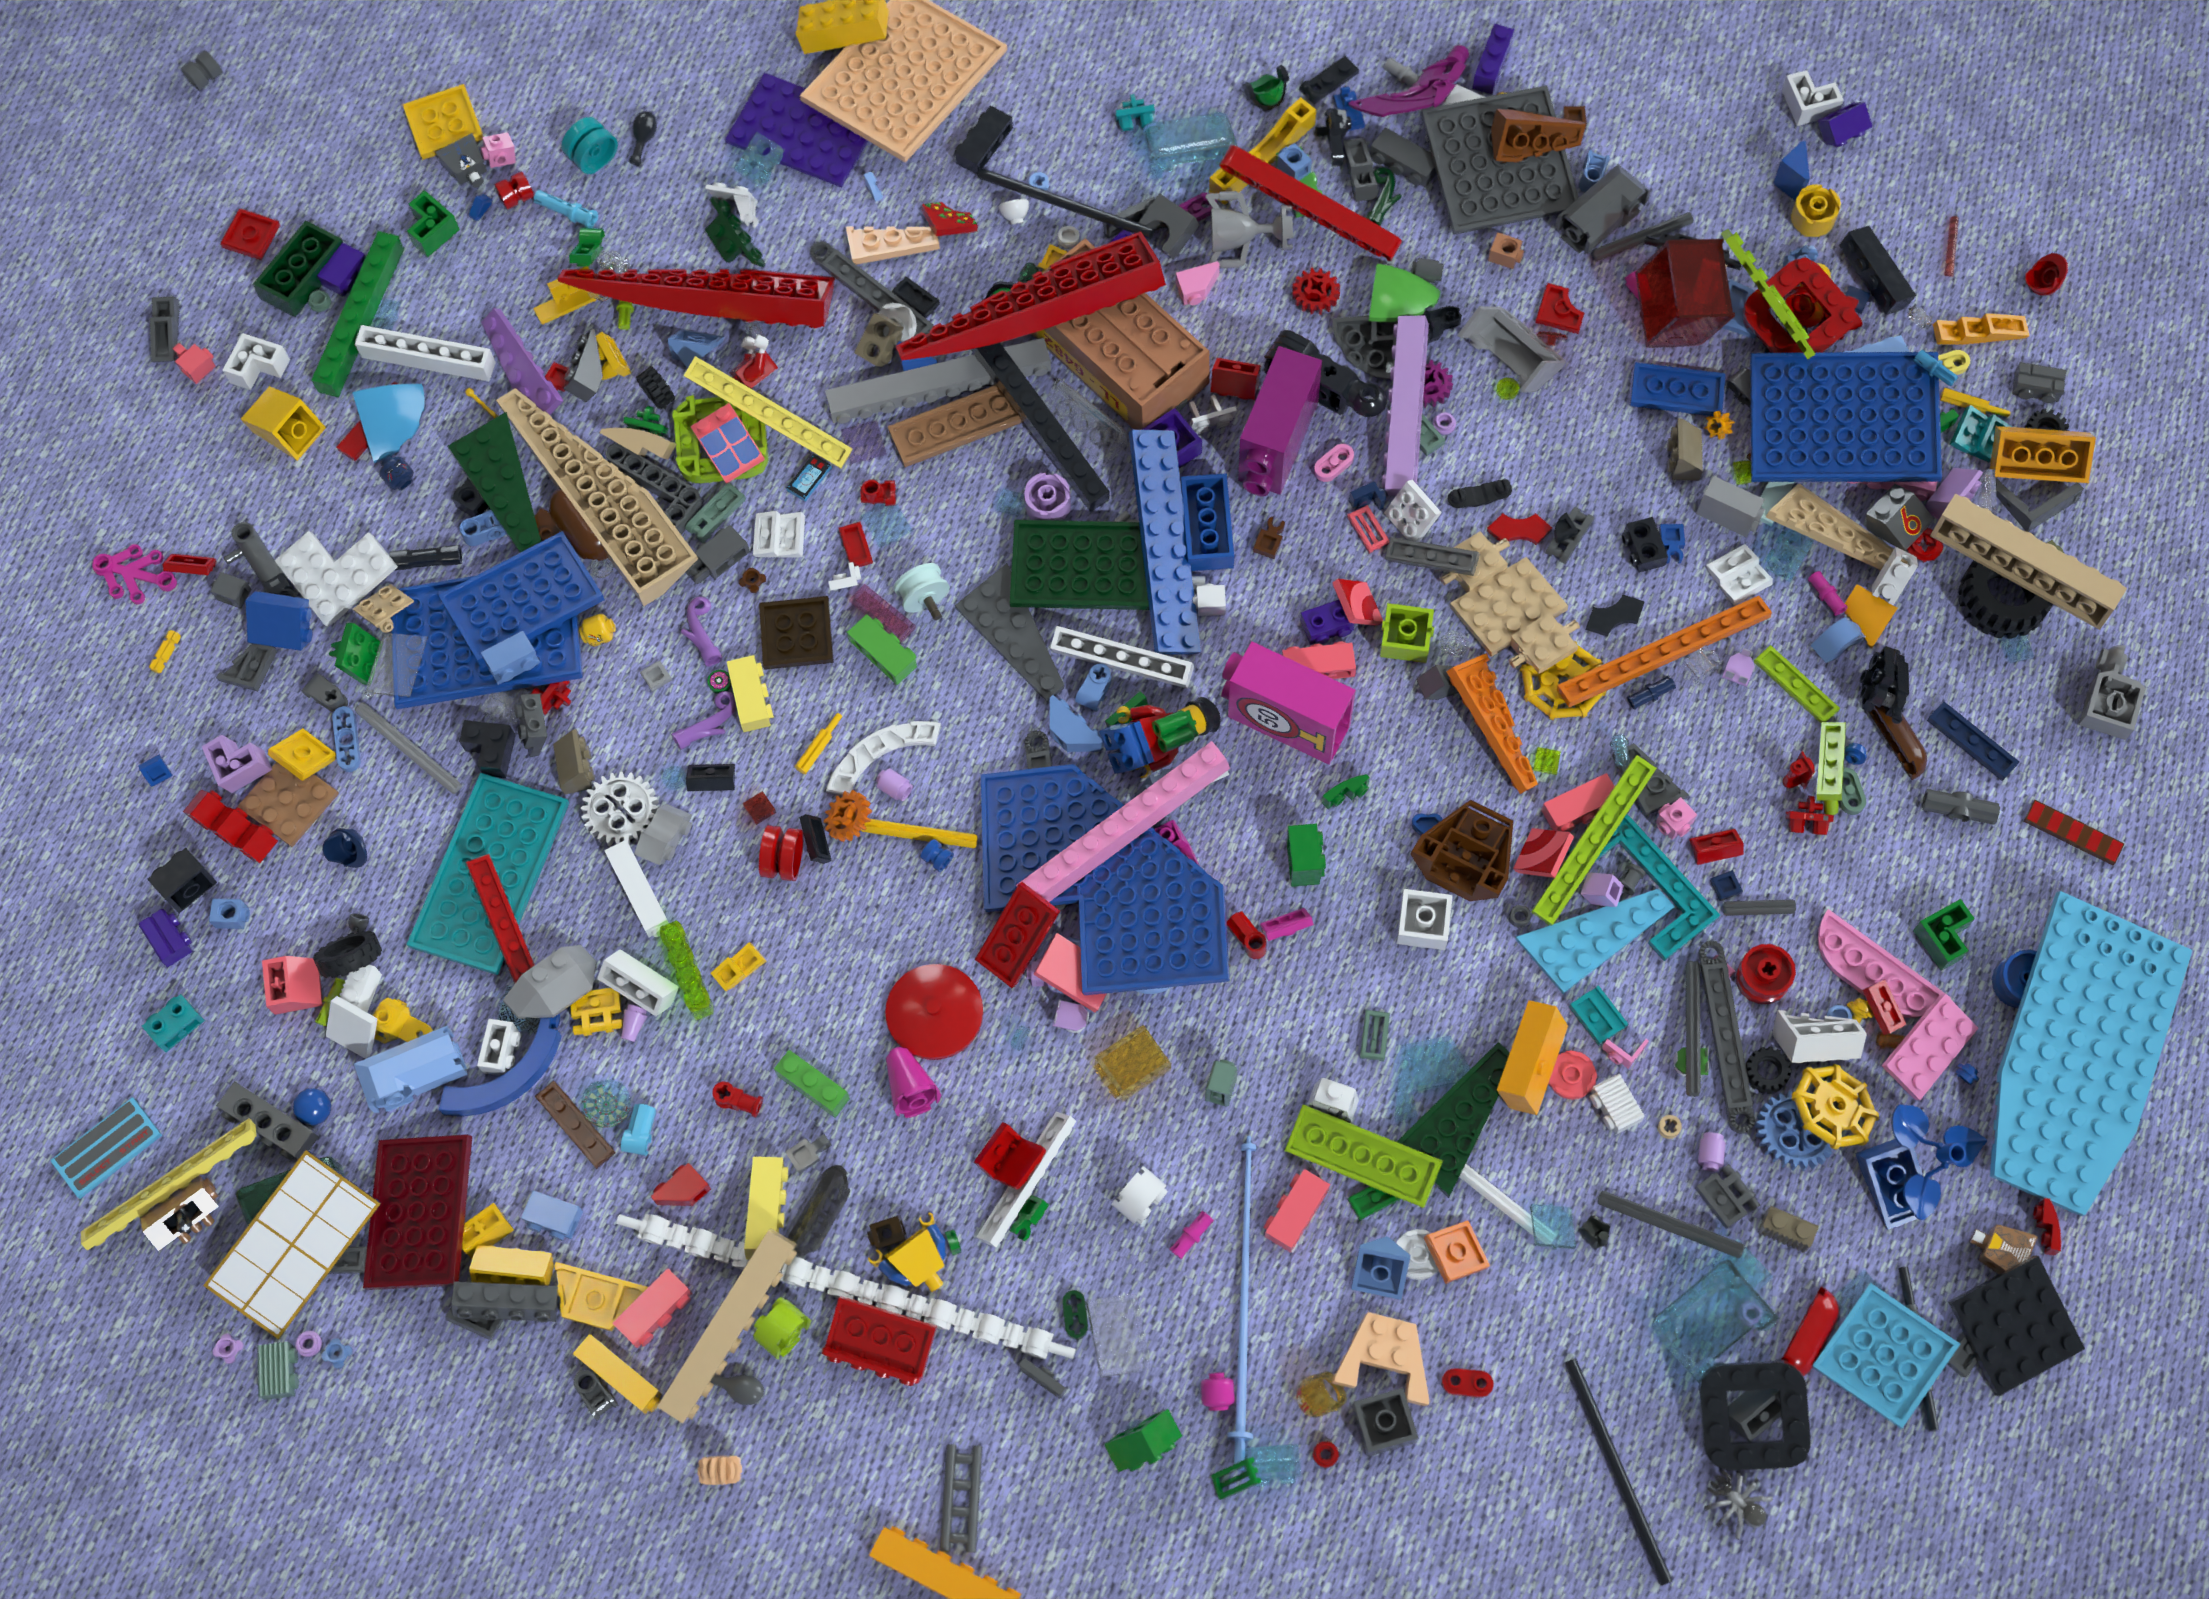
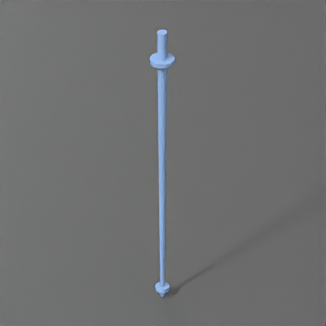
[1227,1136,1256,1471]

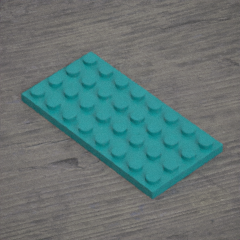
[407,773,570,975]

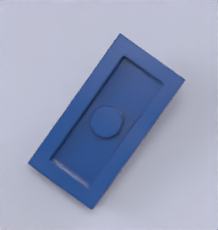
[1333,86,1365,131]

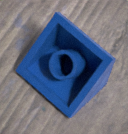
[1773,141,1810,201]

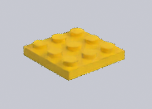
[402,84,484,160]

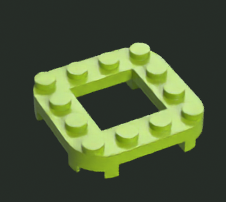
[673,395,769,484]

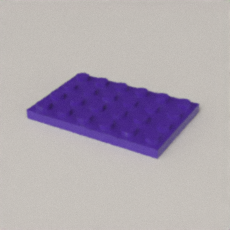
[725,73,868,188]

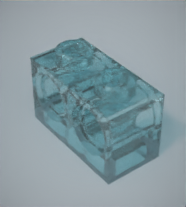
[734,132,784,187]
[1765,528,1815,583]

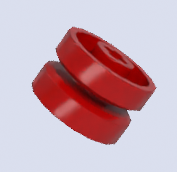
[759,825,804,881]
[1736,944,1796,1004]

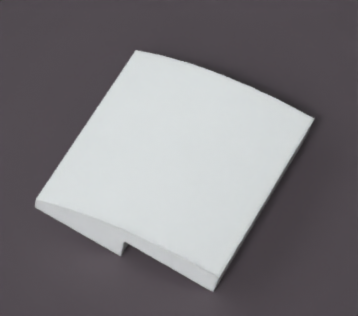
[753,511,805,558]
[1707,544,1773,606]

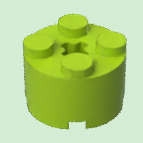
[753,1297,811,1360]

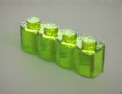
[660,920,714,1020]

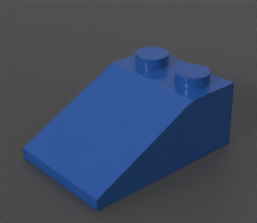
[1855,1139,1935,1230]

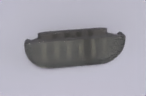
[785,1165,850,1257]

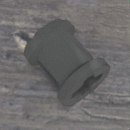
[1618,863,1646,895]

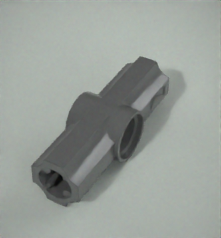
[1922,789,2000,825]

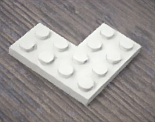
[275,531,398,627]

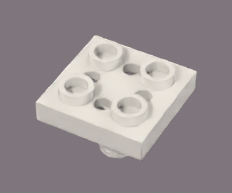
[1384,480,1442,542]

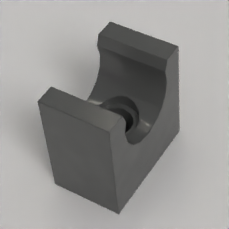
[1139,193,1200,260]

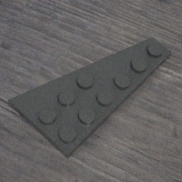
[955,563,1065,702]

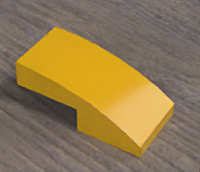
[710,942,767,992]

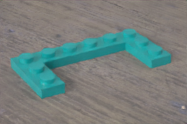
[1567,814,1720,961]

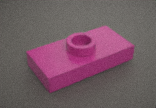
[1260,908,1314,941]

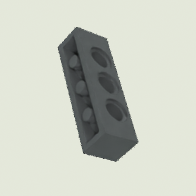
[216,1081,319,1161]

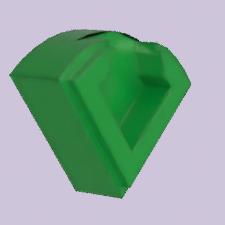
[945,1229,962,1255]

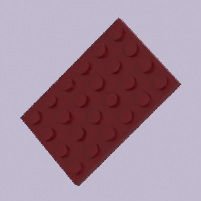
[363,1134,472,1290]

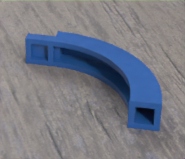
[439,1014,562,1117]

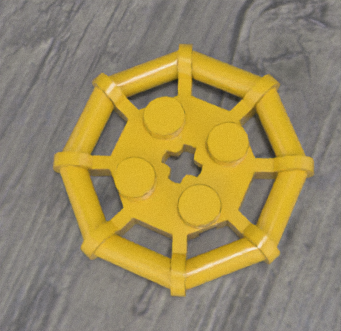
[1520,641,1607,721]
[1791,1064,1879,1150]

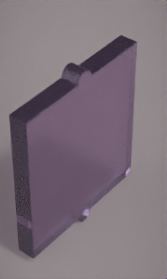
[841,420,887,464]

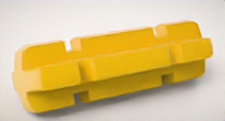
[149,630,181,673]

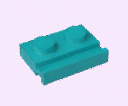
[1569,985,1628,1046]

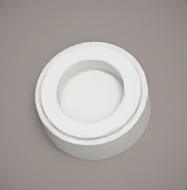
[1057,226,1080,248]

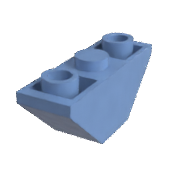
[1050,695,1104,752]

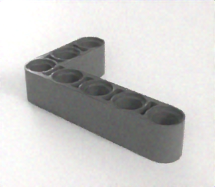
[605,444,702,535]

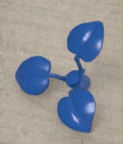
[1891,1104,1987,1220]

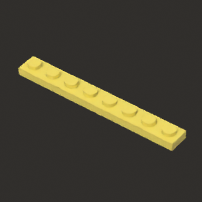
[684,356,853,469]
[81,1118,257,1251]

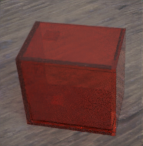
[1635,239,1735,348]

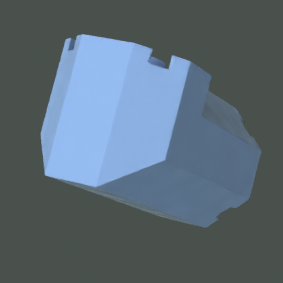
[354,1026,468,1113]

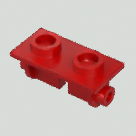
[1782,751,1815,789]

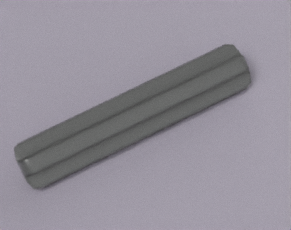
[1723,899,1796,916]

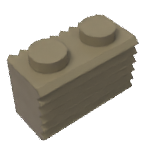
[1758,1205,1819,1253]

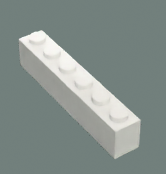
[355,325,496,381]
[1050,626,1194,689]

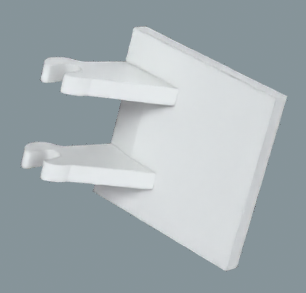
[705,182,759,227]
[1189,395,1237,434]

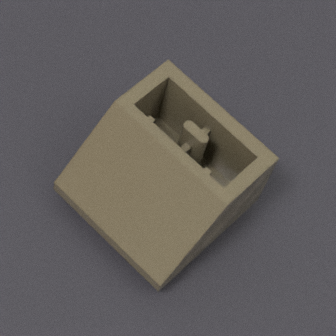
[1667,418,1703,481]
[553,729,595,795]

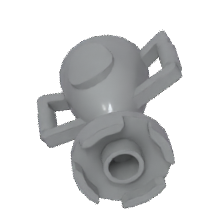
[1205,191,1293,268]

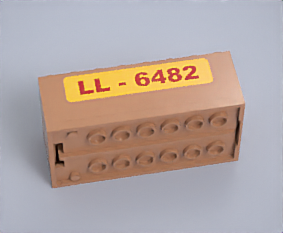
[1031,238,1210,430]

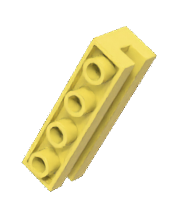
[744,1157,788,1260]

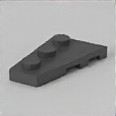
[1612,743,1689,816]

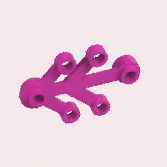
[92,544,177,605]

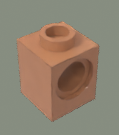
[1488,233,1524,269]

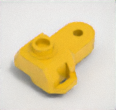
[373,997,433,1044]

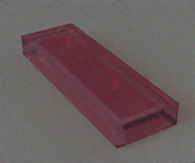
[849,584,916,644]

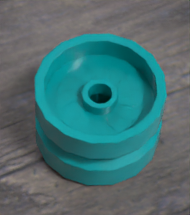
[561,117,618,174]

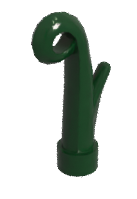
[1365,167,1402,226]

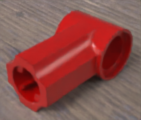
[1226,911,1267,959]

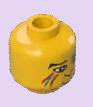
[579,613,616,647]

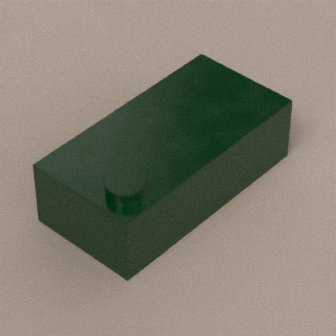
[253,220,343,318]

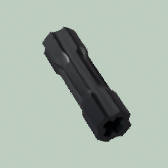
[389,545,462,571]

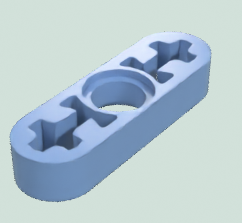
[332,706,361,772]

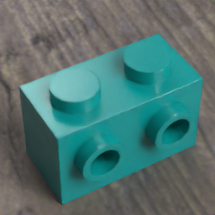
[142,994,205,1053]

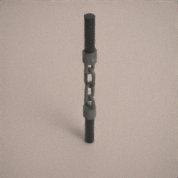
[1898,1267,1939,1432]

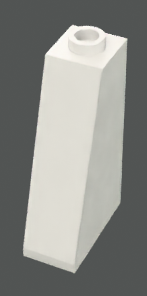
[604,840,671,937]

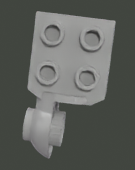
[2079,645,2146,740]

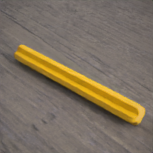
[861,819,978,848]

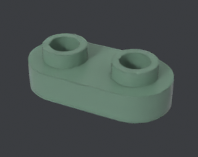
[1839,768,1866,815]

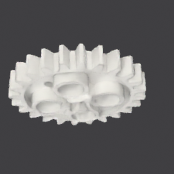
[581,771,659,846]

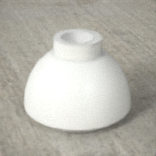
[999,199,1029,225]

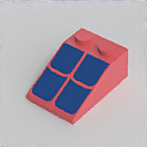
[691,403,765,484]

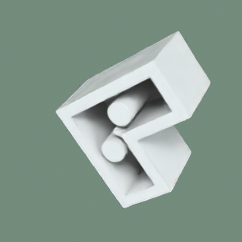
[1782,70,1844,126]
[223,333,290,390]

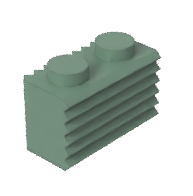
[1205,1060,1237,1107]
[257,1342,299,1400]

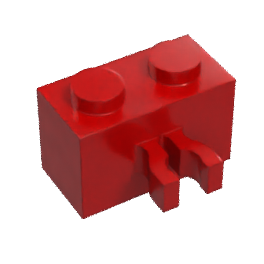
[1210,358,1261,400]

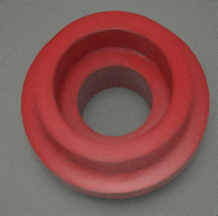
[1313,1441,1339,1468]

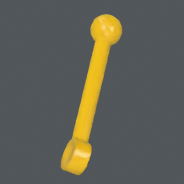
[465,388,498,418]

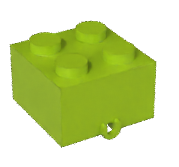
[1380,603,1434,663]

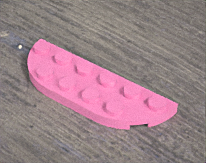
[1818,909,1951,1018]

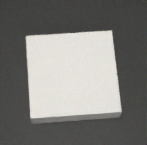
[326,996,377,1059]

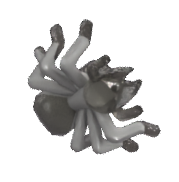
[1704,1470,1773,1540]

